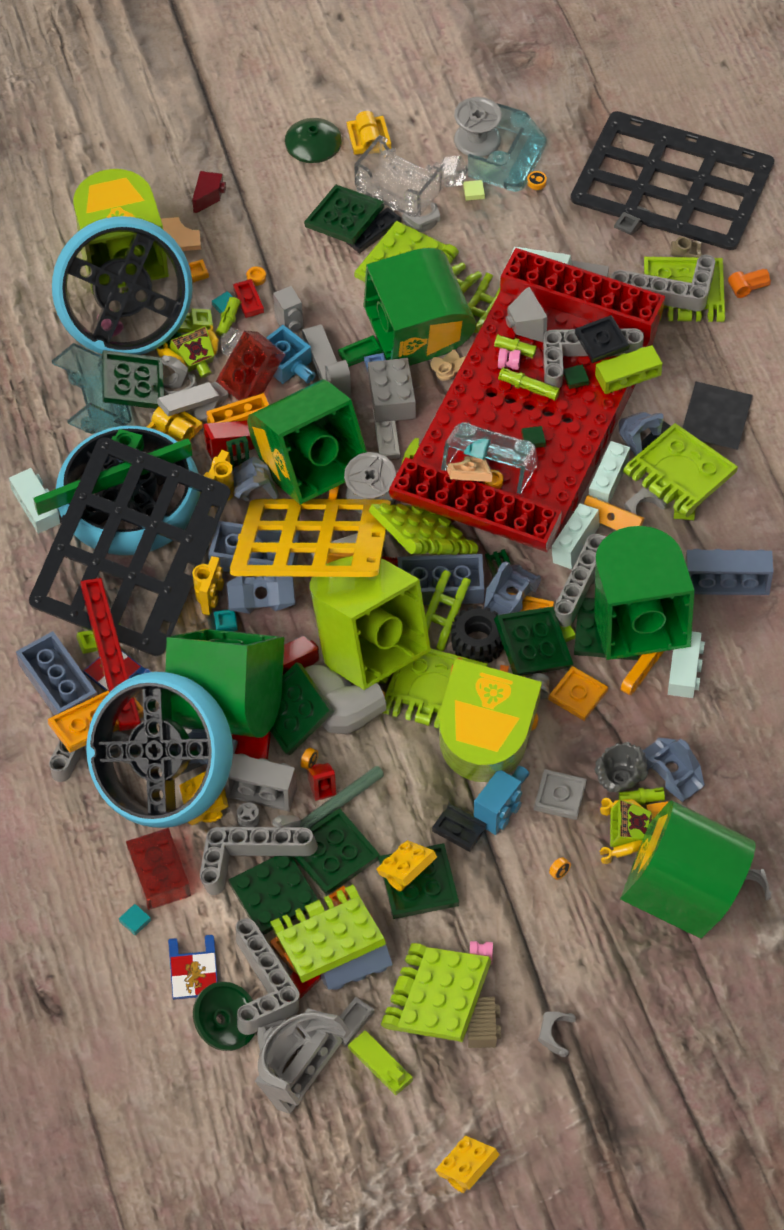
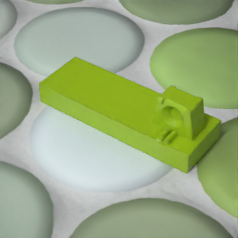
[348,1030,413,1096]

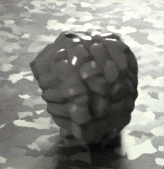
[594,742,648,792]

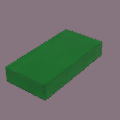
[338,335,383,367]

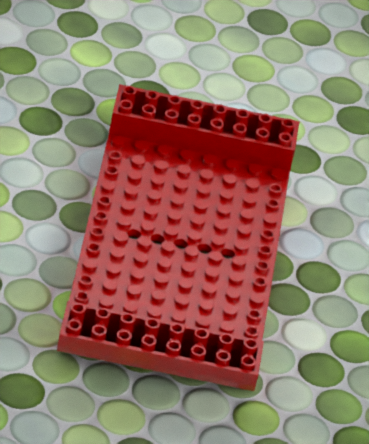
[389,248,665,553]

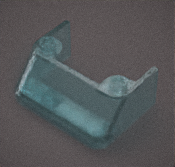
[468,103,546,192]
[52,343,132,434]
[441,422,538,494]

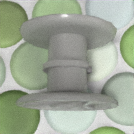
[454,97,502,157]
[344,452,396,514]

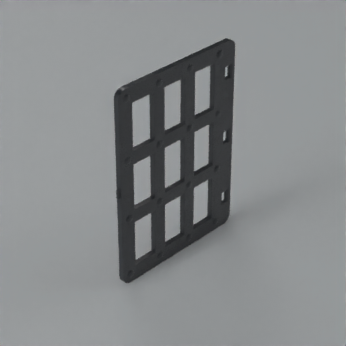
[570,111,774,250]
[29,437,230,656]

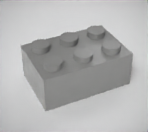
[368,358,416,423]
[225,754,297,812]

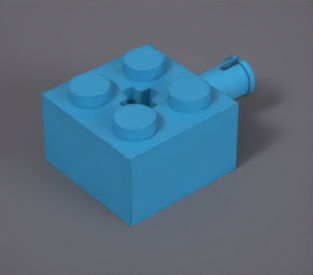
[254,325,316,384]
[474,766,529,835]

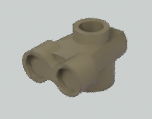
[670,237,702,258]

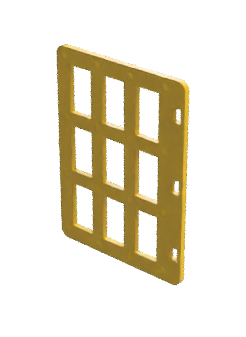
[230,499,391,577]

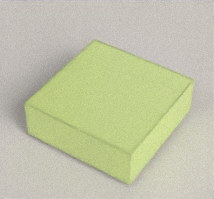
[463,180,485,201]

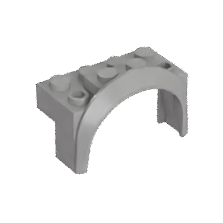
[255,1008,351,1114]

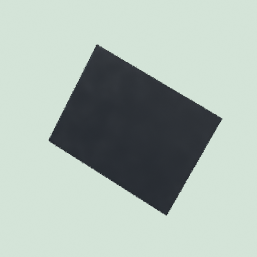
[682,381,753,450]

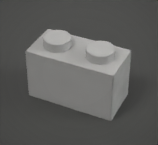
[273,286,303,332]

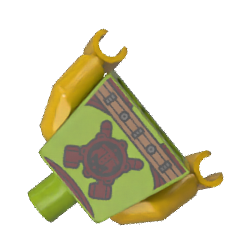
[157,325,219,378]
[600,798,652,864]

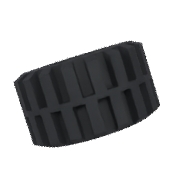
[451,606,504,663]

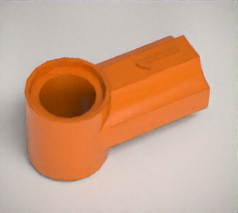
[728,269,771,298]

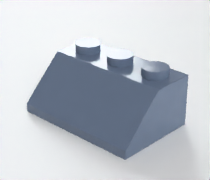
[320,945,393,990]

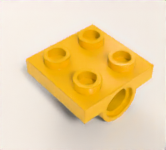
[346,111,391,155]
[147,406,203,442]
[204,450,234,507]
[192,556,224,615]
[179,771,229,826]
[376,840,437,891]
[435,1135,500,1193]

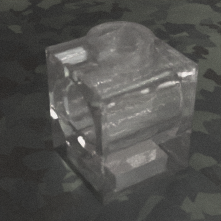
[438,155,468,187]
[220,327,253,362]

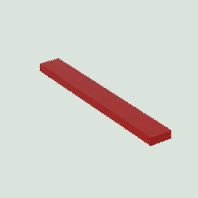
[80,578,141,731]

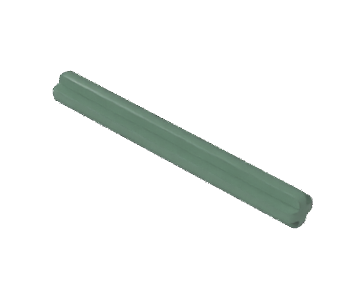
[300,766,384,829]

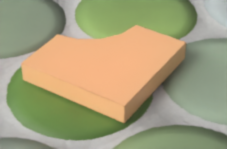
[161,217,201,251]
[447,456,493,482]

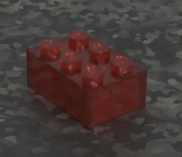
[216,331,286,401]
[126,828,191,910]

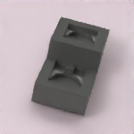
[614,206,650,235]

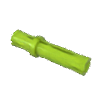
[498,367,560,401]

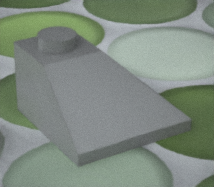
[505,287,547,342]

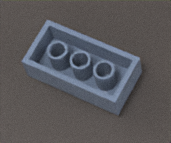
[208,521,300,577]
[685,549,773,595]
[398,554,484,605]
[16,631,97,716]

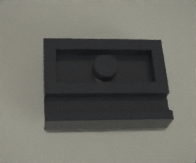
[432,803,487,852]

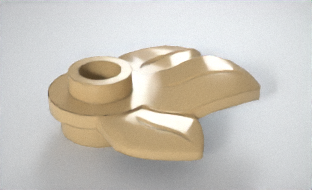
[430,350,466,381]

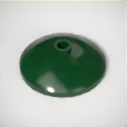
[285,118,342,163]
[193,982,255,1051]

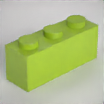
[595,345,663,394]

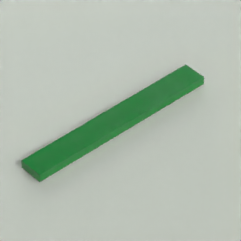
[33,439,193,515]

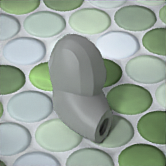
[304,665,386,735]

